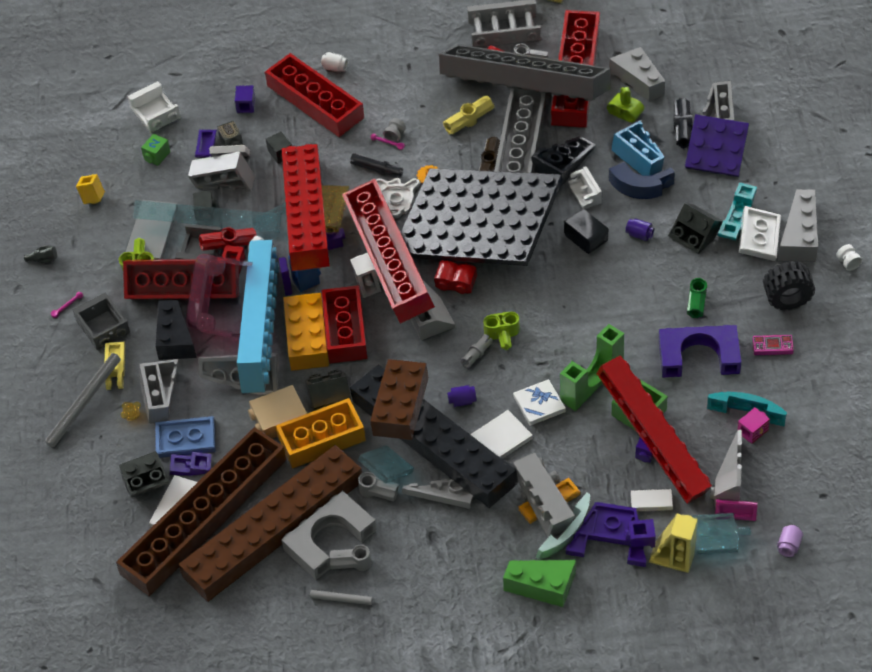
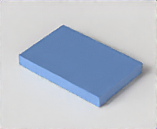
[155,416,216,458]

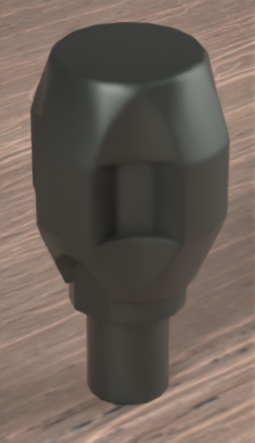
[24,245,57,263]

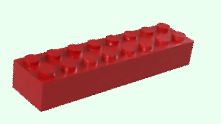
[551,10,600,128]

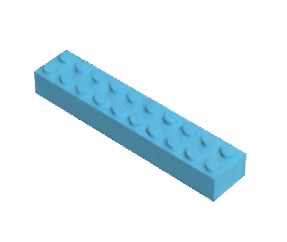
[237,240,279,393]

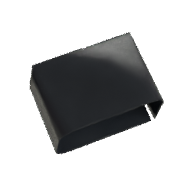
[564,209,609,254]

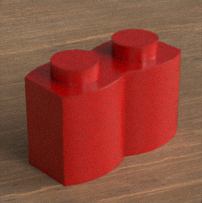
[434,261,477,294]

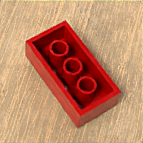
[321,285,368,364]

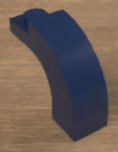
[609,162,675,199]

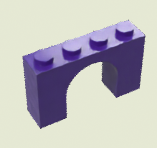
[658,325,741,378]

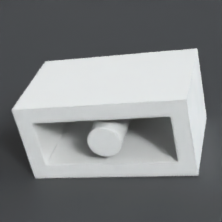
[350,253,381,298]

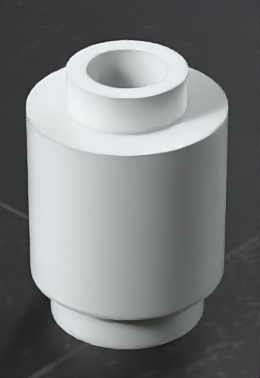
[321,52,348,73]

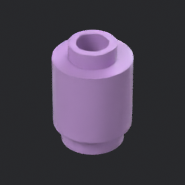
[778,525,803,557]

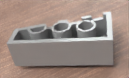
[778,189,818,261]
[512,452,575,537]

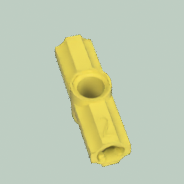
[443,96,494,135]

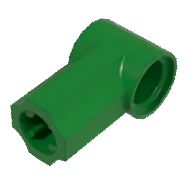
[687,278,707,319]

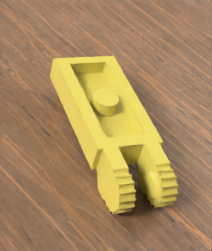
[105,342,125,390]

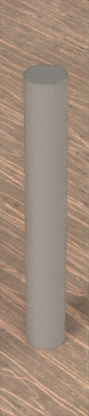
[310,590,373,605]

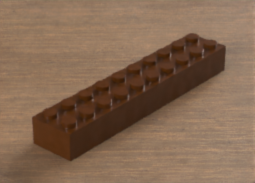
[116,427,286,597]
[179,445,362,602]

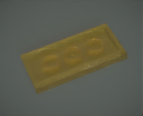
[322,185,349,232]

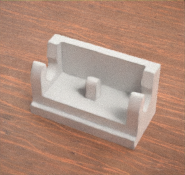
[568,167,602,209]

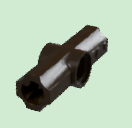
[479,137,500,171]

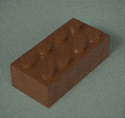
[370,359,429,440]

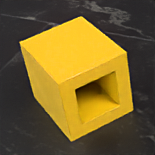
[76,174,105,204]

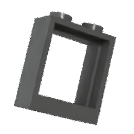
[72,292,130,350]

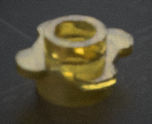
[121,402,141,420]

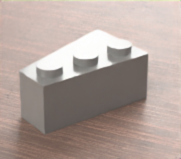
[609,47,665,101]
[703,81,735,121]
[188,152,255,191]
[139,359,178,424]

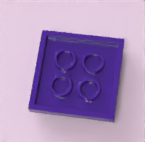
[685,114,749,177]

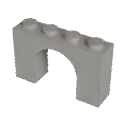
[282,491,377,580]

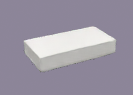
[630,489,673,511]

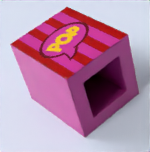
[738,408,770,444]

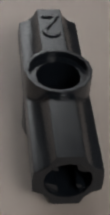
[674,98,693,148]

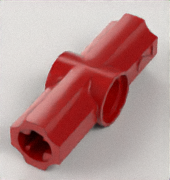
[199,227,256,251]

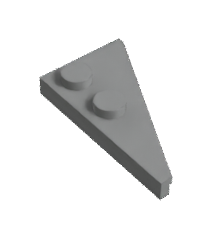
[402,479,474,509]

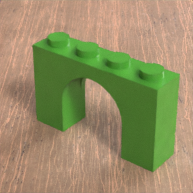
[560,324,624,411]

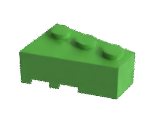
[503,560,576,607]

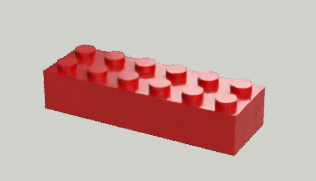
[265,53,364,137]
[123,259,239,299]

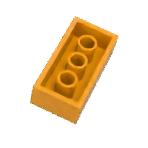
[283,292,329,371]
[276,398,366,469]

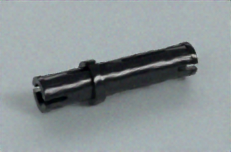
[350,153,403,179]

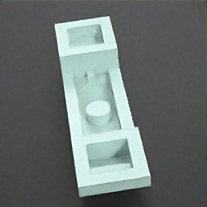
[536,493,590,560]

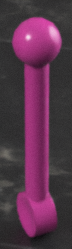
[370,134,405,150]
[51,292,83,318]

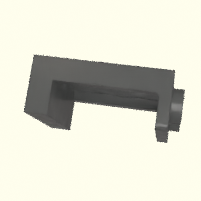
[175,224,222,259]

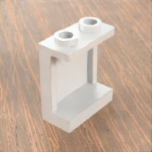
[128,81,181,133]

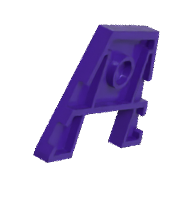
[566,502,646,567]

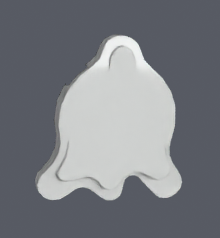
[376,178,420,219]

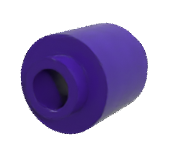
[625,218,655,241]
[447,385,477,407]

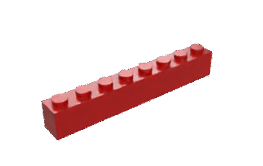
[597,355,712,504]

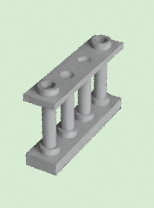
[467,0,541,47]

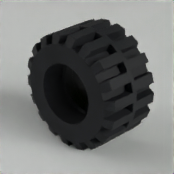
[763,261,815,310]

